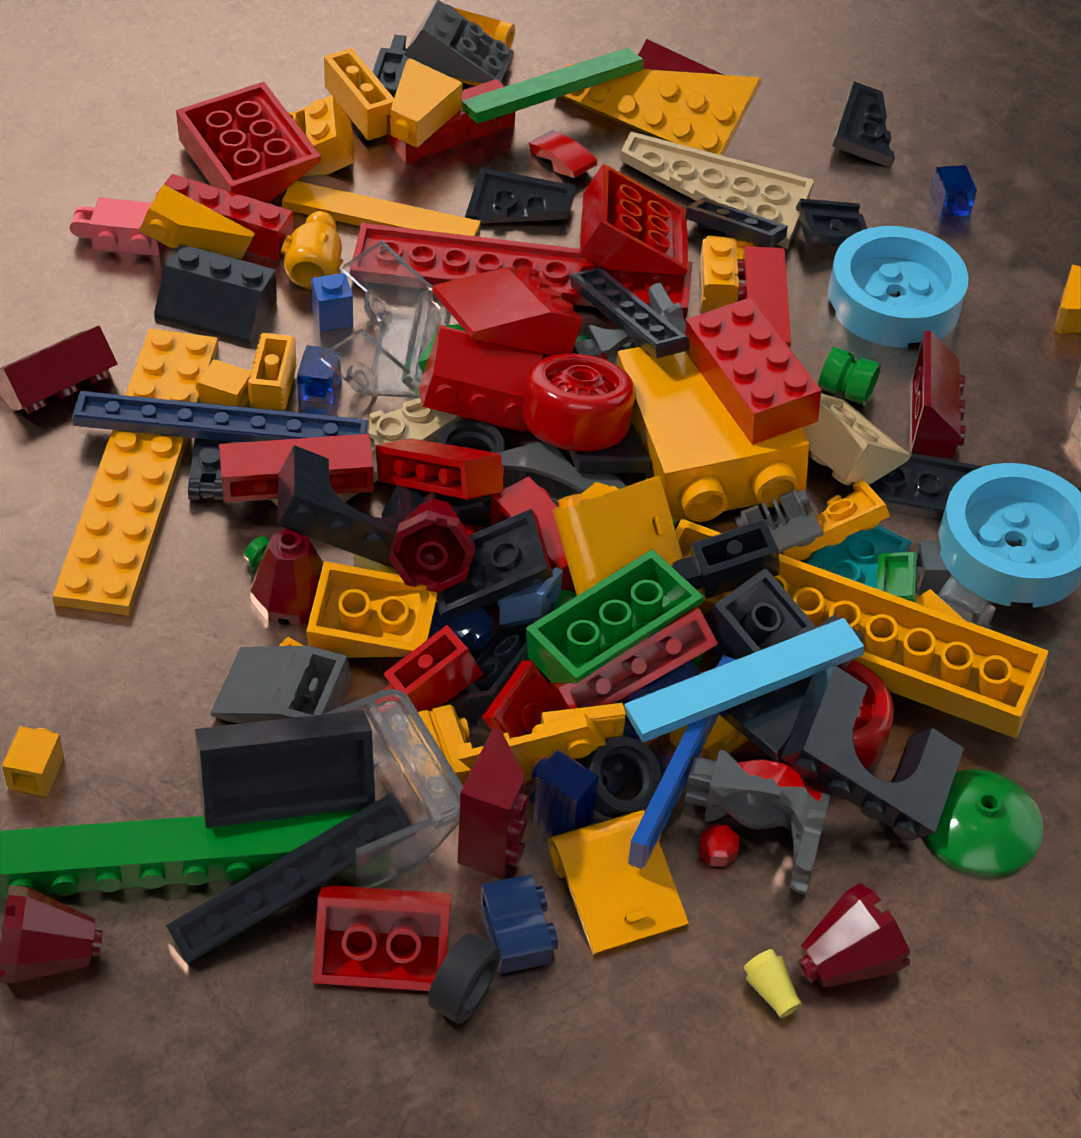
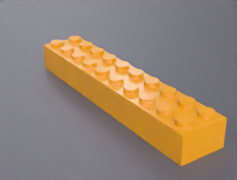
[675,519,1049,739]

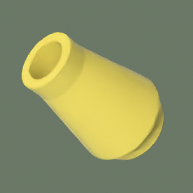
[744,949,802,1018]

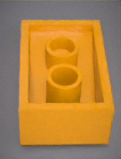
[306,561,438,658]

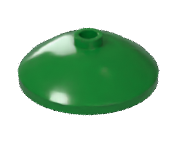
[924,769,1044,877]

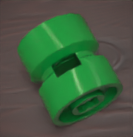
[818,346,881,406]

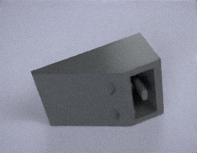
[404,0,514,83]
[210,646,352,724]

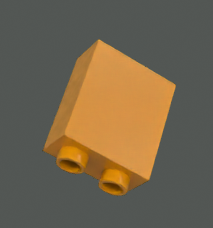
[617,346,810,522]

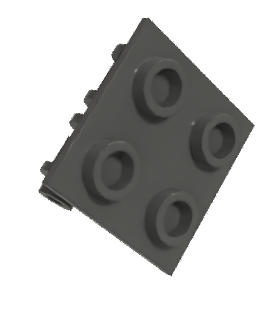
[735,489,824,554]

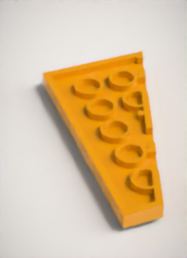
[560,64,762,156]

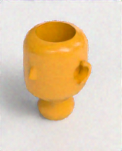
[281,211,344,289]

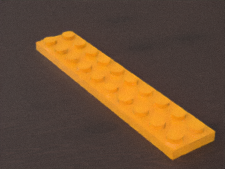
[52,328,219,616]

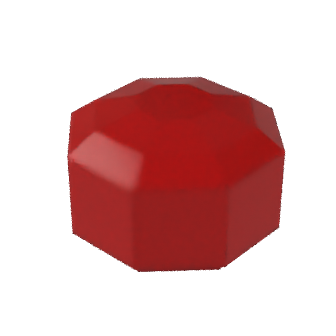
[699,824,739,867]

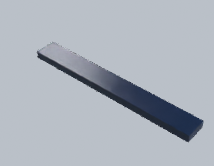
[72,391,370,443]

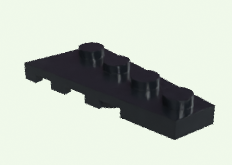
[719,614,863,762]

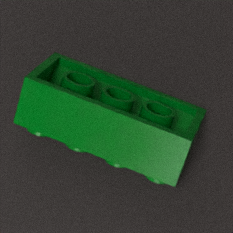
[526,549,704,683]

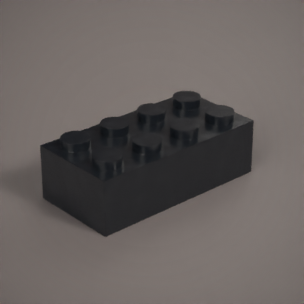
[195,710,375,828]

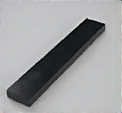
[570,267,690,359]
[166,792,414,964]

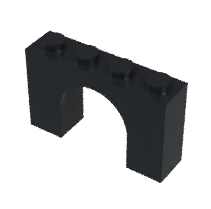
[278,445,426,569]
[781,666,964,840]

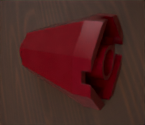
[389,499,475,593]
[250,529,323,626]
[798,883,910,988]
[0,885,103,983]

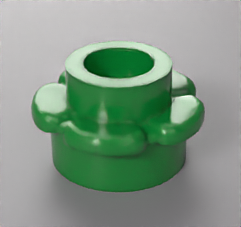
[244,536,270,571]

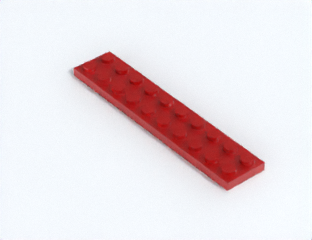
[350,223,693,318]

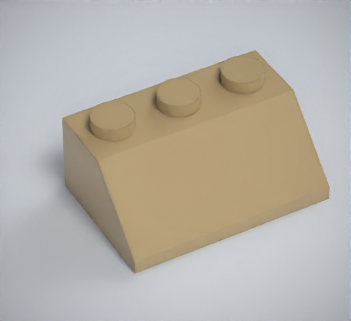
[803,393,911,486]

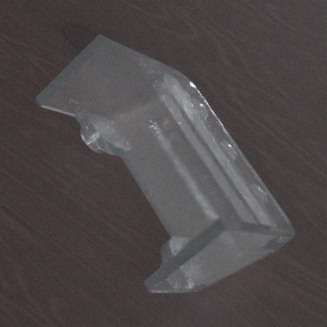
[320,240,451,398]
[324,689,463,888]

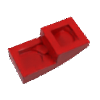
[529,130,598,178]

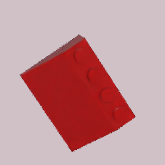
[176,82,321,203]
[580,163,689,275]
[432,266,583,355]

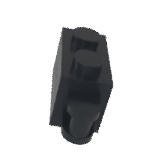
[671,519,779,599]

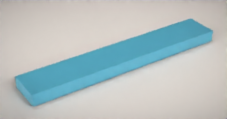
[625,618,864,742]

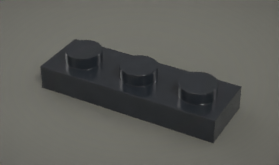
[685,198,788,248]

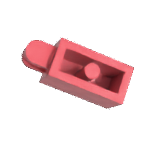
[69,197,163,256]

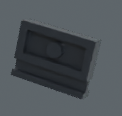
[796,198,868,245]

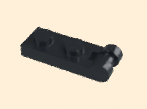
[188,438,233,501]

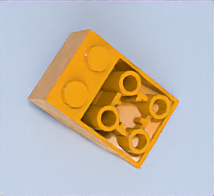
[289,95,355,176]

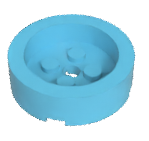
[827,226,969,348]
[938,463,1081,607]

